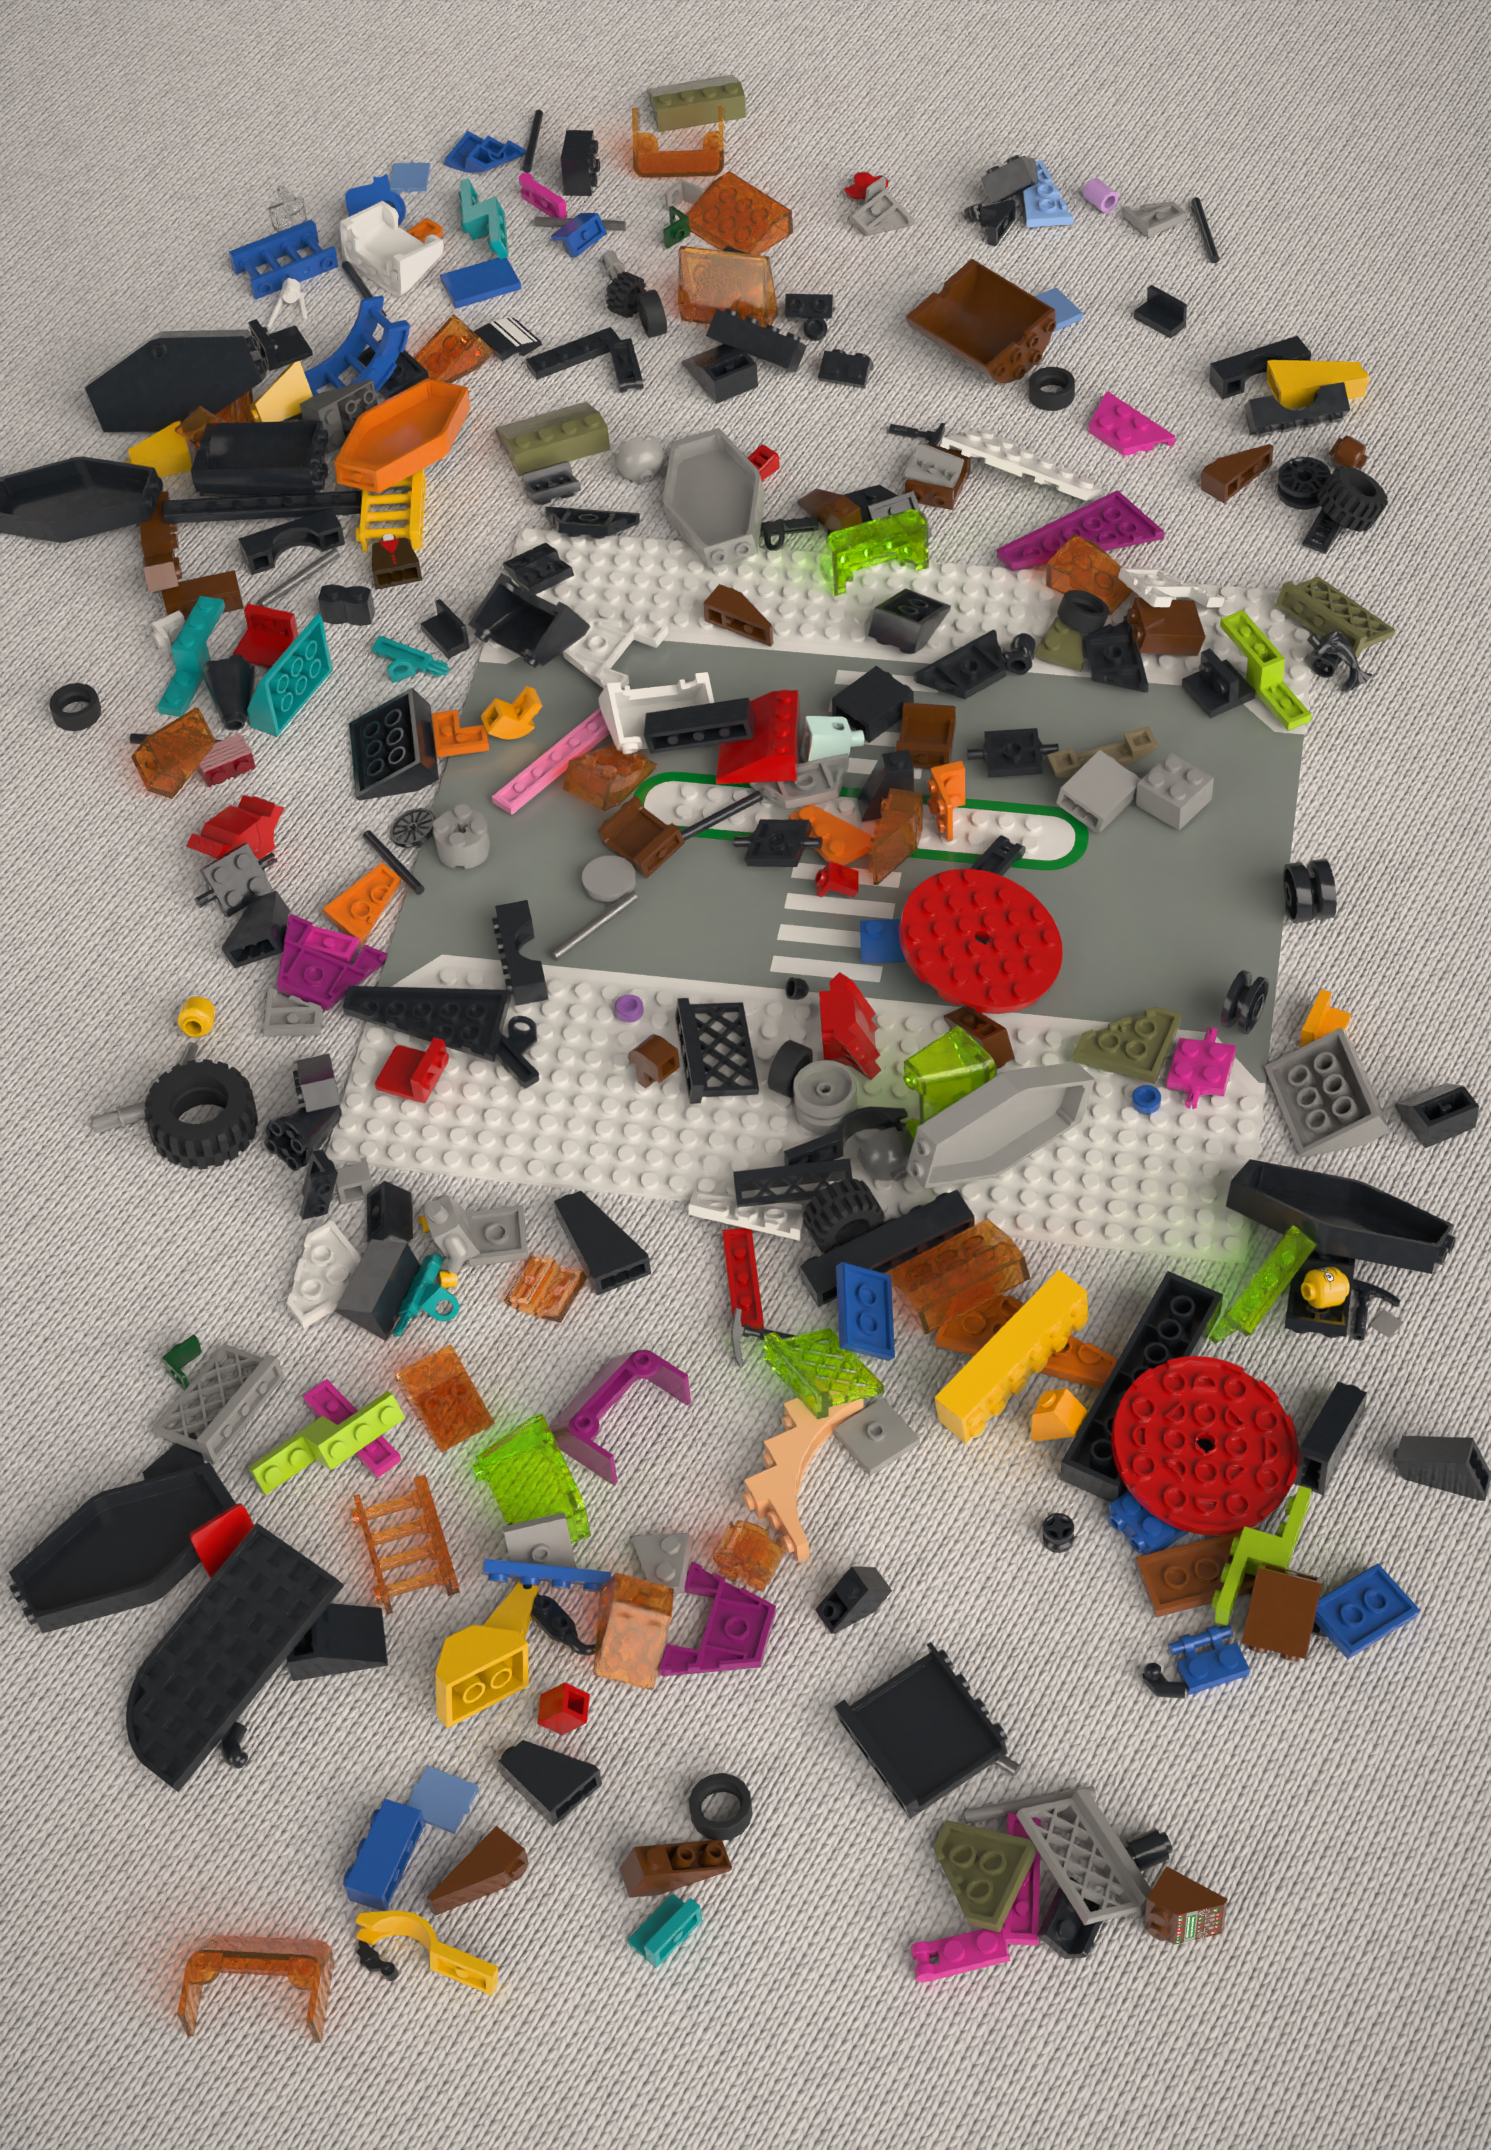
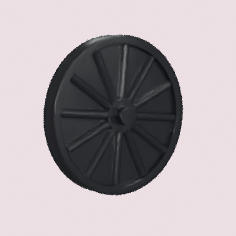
[390,808,436,848]

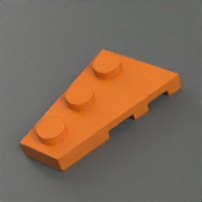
[323,862,401,947]

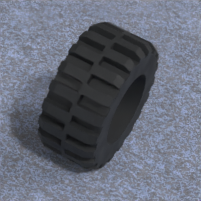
[144,1059,258,1170]

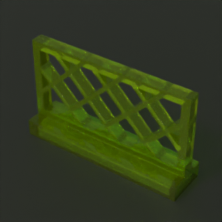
[1209,1225,1317,1344]
[764,1328,884,1420]

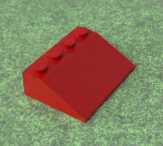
[716,690,801,784]

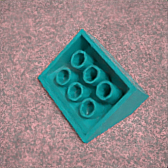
[247,614,333,737]

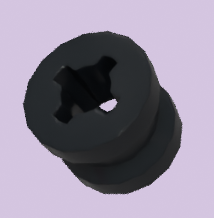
[1043,1513,1074,1553]

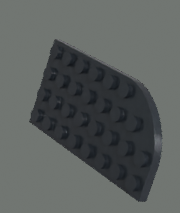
[126,1523,344,1792]

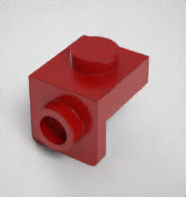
[815,861,859,898]

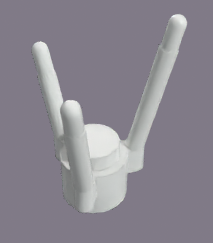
[267,278,307,328]

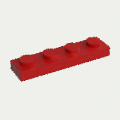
[722,1228,764,1330]

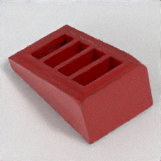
[748,444,780,481]

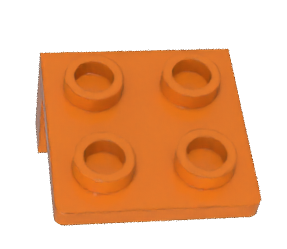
[927,760,965,842]

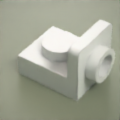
[152,611,185,655]

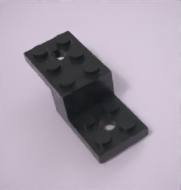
[1284,1241,1355,1338]

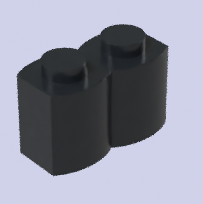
[318,584,375,626]

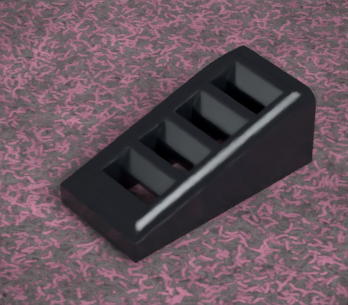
[1303,508,1344,554]

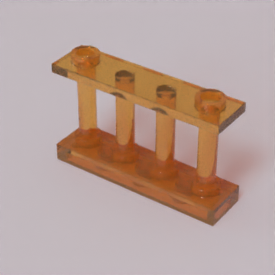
[351,1475,460,1615]

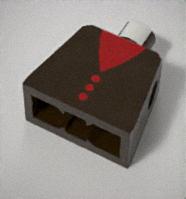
[372,534,423,590]

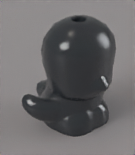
[1002,633,1036,675]

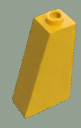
[1266,360,1369,409]

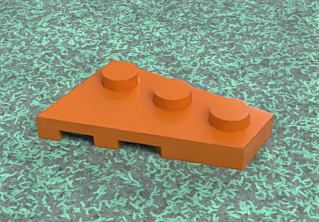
[788,804,879,866]

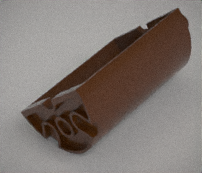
[906,259,1057,383]

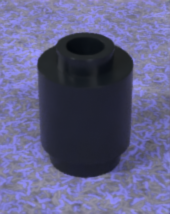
[1123,1828,1173,1872]

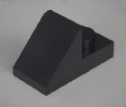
[980,200,1016,247]

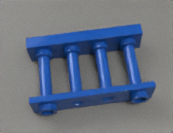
[229,219,339,300]

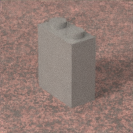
[1056,750,1141,834]

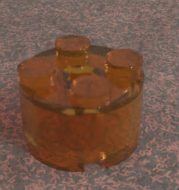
[713,1520,786,1591]

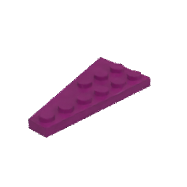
[997,490,1164,571]

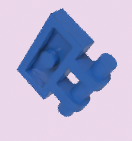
[1168,1624,1250,1695]

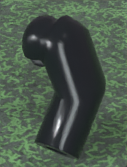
[1142,1663,1186,1699]
[221,1722,248,1769]

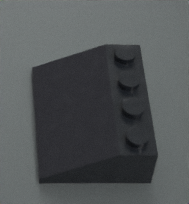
[349,688,439,801]

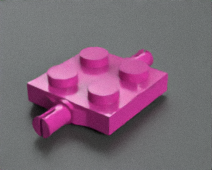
[1167,1027,1236,1109]

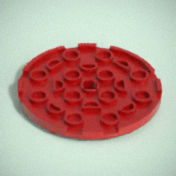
[898,869,1063,1014]
[1111,1356,1299,1535]

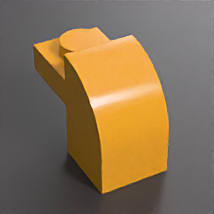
[481,686,542,740]

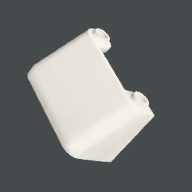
[340,201,444,297]
[598,672,714,754]

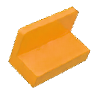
[1300,989,1351,1048]

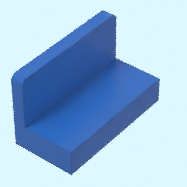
[551,213,607,257]

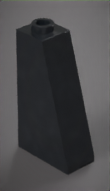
[554,1191,651,1296]
[1294,1381,1367,1496]

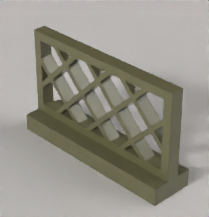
[1275,576,1396,658]

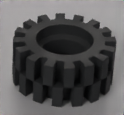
[606,271,646,318]

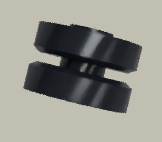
[1283,858,1337,924]

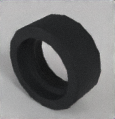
[636,289,667,338]
[1029,367,1075,411]
[1057,590,1110,634]
[50,683,101,731]
[768,1040,813,1098]
[689,1773,753,1841]

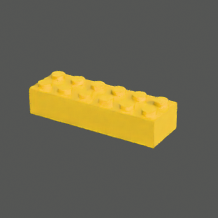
[934,1269,1089,1443]

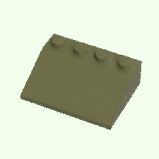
[647,75,746,132]
[495,402,610,477]

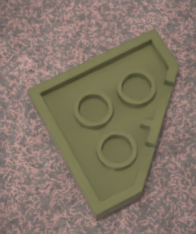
[1073,1007,1182,1084]
[933,1820,1038,1933]

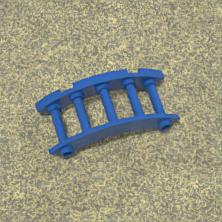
[304,295,410,396]

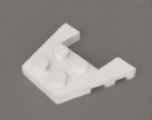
[1118,568,1225,607]
[563,618,668,689]

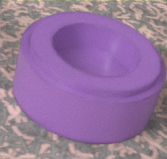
[615,995,644,1022]

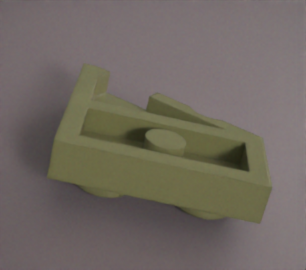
[1035,617,1083,672]

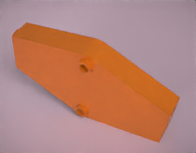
[334,379,471,493]

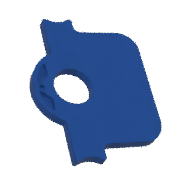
[345,174,406,225]

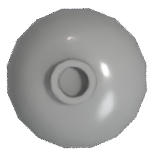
[613,436,664,483]

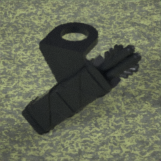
[760,516,819,551]
[496,1016,540,1089]

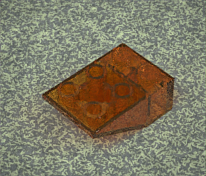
[131,707,216,799]
[563,743,658,811]
[868,788,923,885]
[394,1344,495,1453]
[593,1573,674,1690]

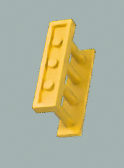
[356,468,426,552]

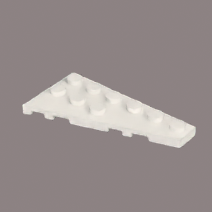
[940,429,1102,501]

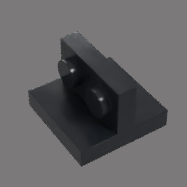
[1182,648,1256,718]

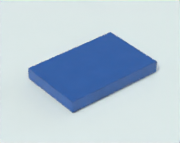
[440,257,522,308]
[836,1262,895,1361]
[1314,1563,1421,1659]

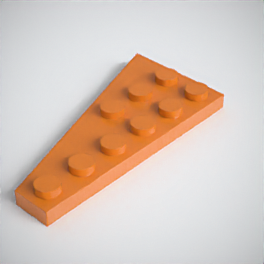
[935,1268,1118,1389]

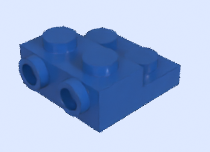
[1108,1491,1188,1555]

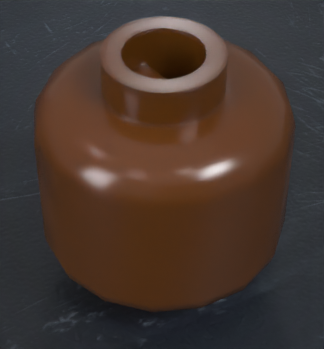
[1329,436,1368,470]

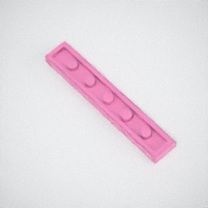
[492,708,610,815]

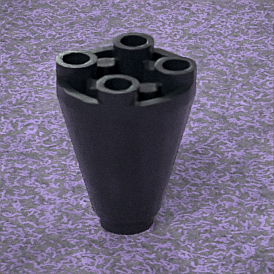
[203,654,256,730]
[264,1105,342,1171]

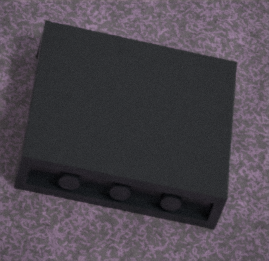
[834,1642,1008,1819]

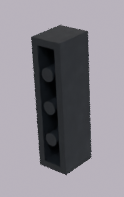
[706,308,807,373]
[644,697,755,754]

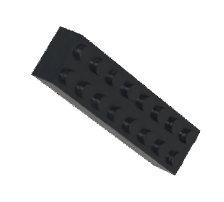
[1060,1271,1223,1503]

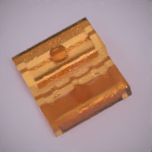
[504,1255,587,1323]

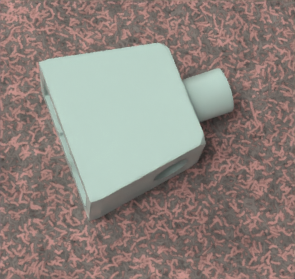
[800,716,864,763]

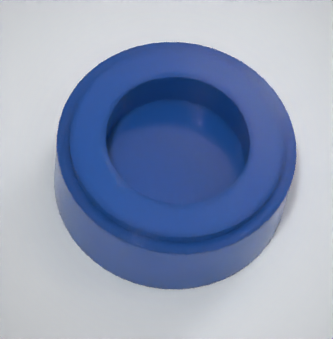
[1132,1085,1161,1114]

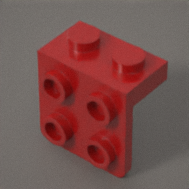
[233,603,299,668]
[375,1038,449,1104]
[189,1503,254,1579]

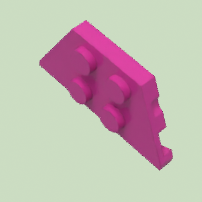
[1089,391,1175,456]

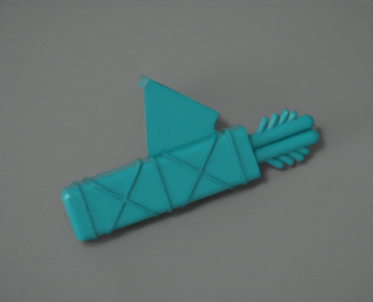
[372,636,450,683]
[393,1253,459,1337]

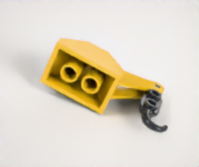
[435,1580,606,1728]

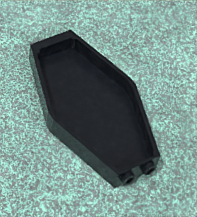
[85,329,267,432]
[0,456,163,543]
[1225,1159,1456,1274]
[9,1462,236,1634]

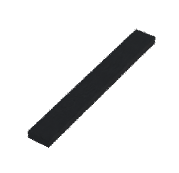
[162,491,362,524]

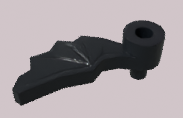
[356,1940,399,1981]

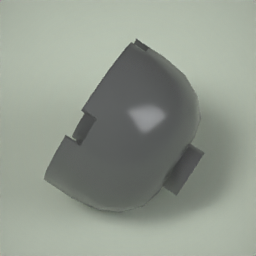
[857,1126,914,1182]

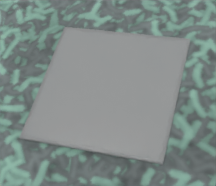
[1370,1310,1404,1338]

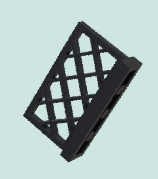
[675,998,759,1104]

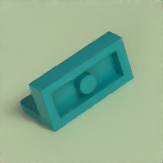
[628,1894,702,1968]

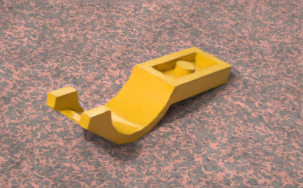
[356,1910,498,1996]

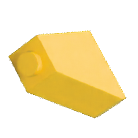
[250,361,313,422]
[126,421,192,478]

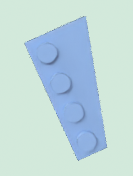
[1022,160,1073,227]

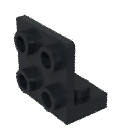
[248,319,313,371]

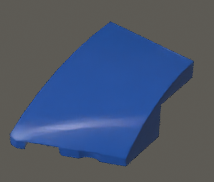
[444,131,526,173]

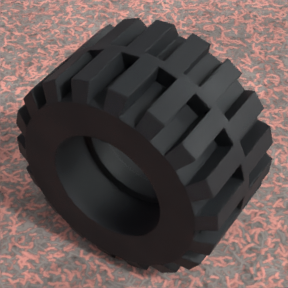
[1317,466,1388,532]
[802,1179,885,1253]

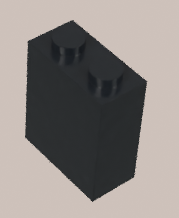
[832,666,914,743]

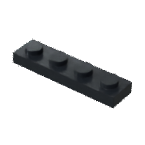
[526,327,621,380]

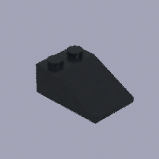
[868,588,951,654]

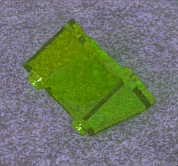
[819,509,929,596]
[903,1026,997,1139]
[472,1413,591,1544]

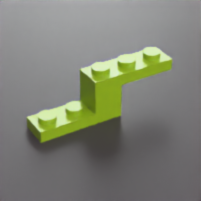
[1220,610,1311,731]
[247,1391,405,1495]
[1211,1486,1312,1626]

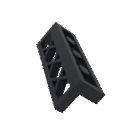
[733,1158,853,1208]

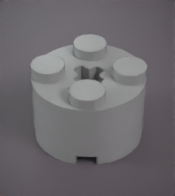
[433,804,490,869]

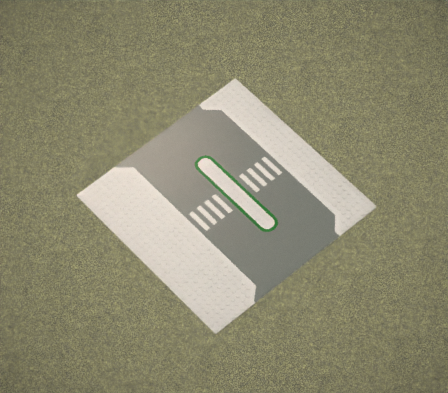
[325,528,1319,1264]

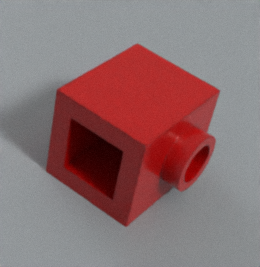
[537,1682,590,1735]

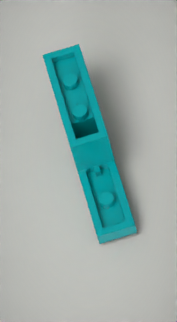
[458,178,509,260]
[157,596,225,718]

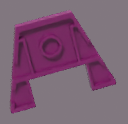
[277,914,387,1011]
[659,1562,777,1676]

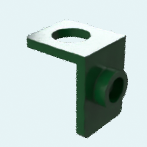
[663,206,690,249]
[162,1335,202,1391]

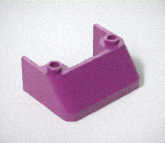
[549,1350,691,1485]

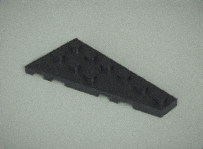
[342,986,511,1062]

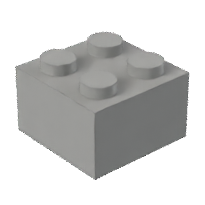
[1136,752,1214,830]

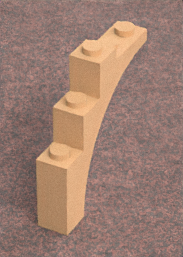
[742,1374,864,1563]

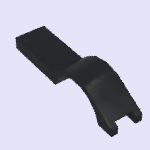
[784,1106,908,1166]

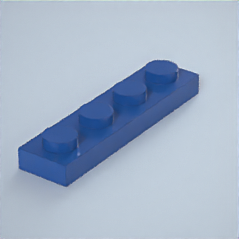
[482,1559,611,1592]

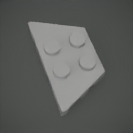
[750,753,849,810]

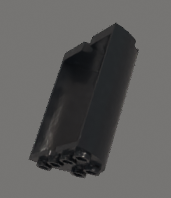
[191,420,329,496]

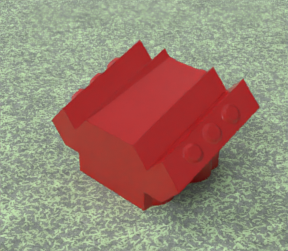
[186,795,285,860]
[819,972,882,1080]

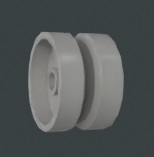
[793,1060,858,1134]

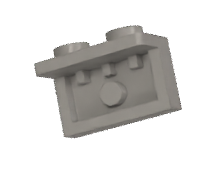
[904,443,964,488]

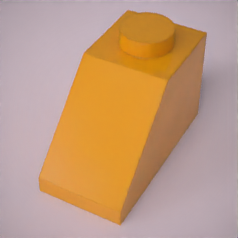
[1031,1388,1089,1442]

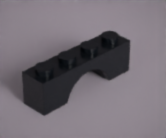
[1209,335,1311,400]
[1244,382,1350,436]
[238,508,345,575]
[492,900,548,1006]

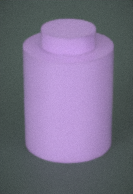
[1083,178,1119,213]

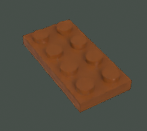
[1136,1527,1259,1617]

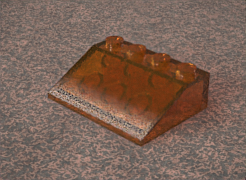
[686,171,793,257]
[678,246,778,328]
[885,1218,1031,1335]

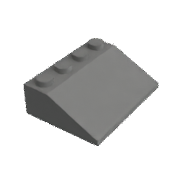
[1264,1028,1391,1157]

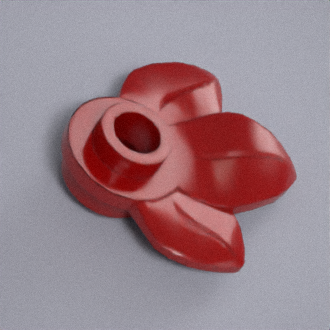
[844,172,889,199]

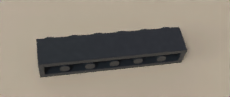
[800,1189,975,1307]

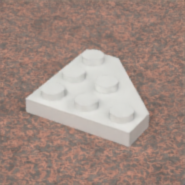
[287,1220,362,1328]

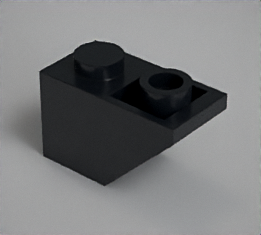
[815,1566,892,1634]

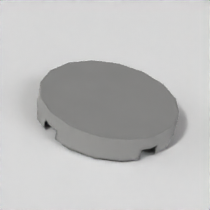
[582,855,636,902]

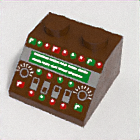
[1144,1866,1228,1945]

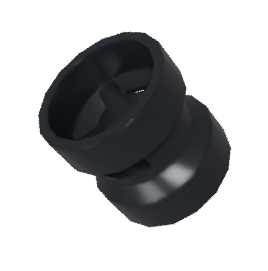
[1311,654,1342,678]

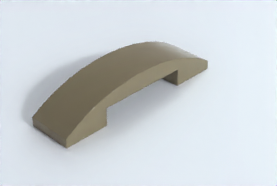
[1047,726,1158,778]

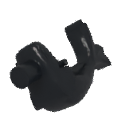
[1307,631,1373,692]

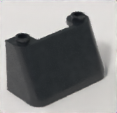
[468,573,591,668]

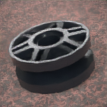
[1277,457,1331,510]
[1221,970,1269,1035]

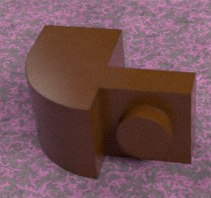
[628,1034,680,1089]

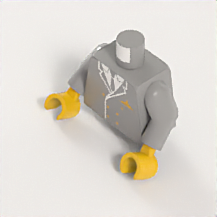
[418,1195,480,1288]

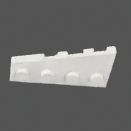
[689,1191,807,1241]

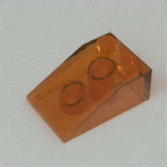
[414,314,493,383]
[1046,534,1133,615]

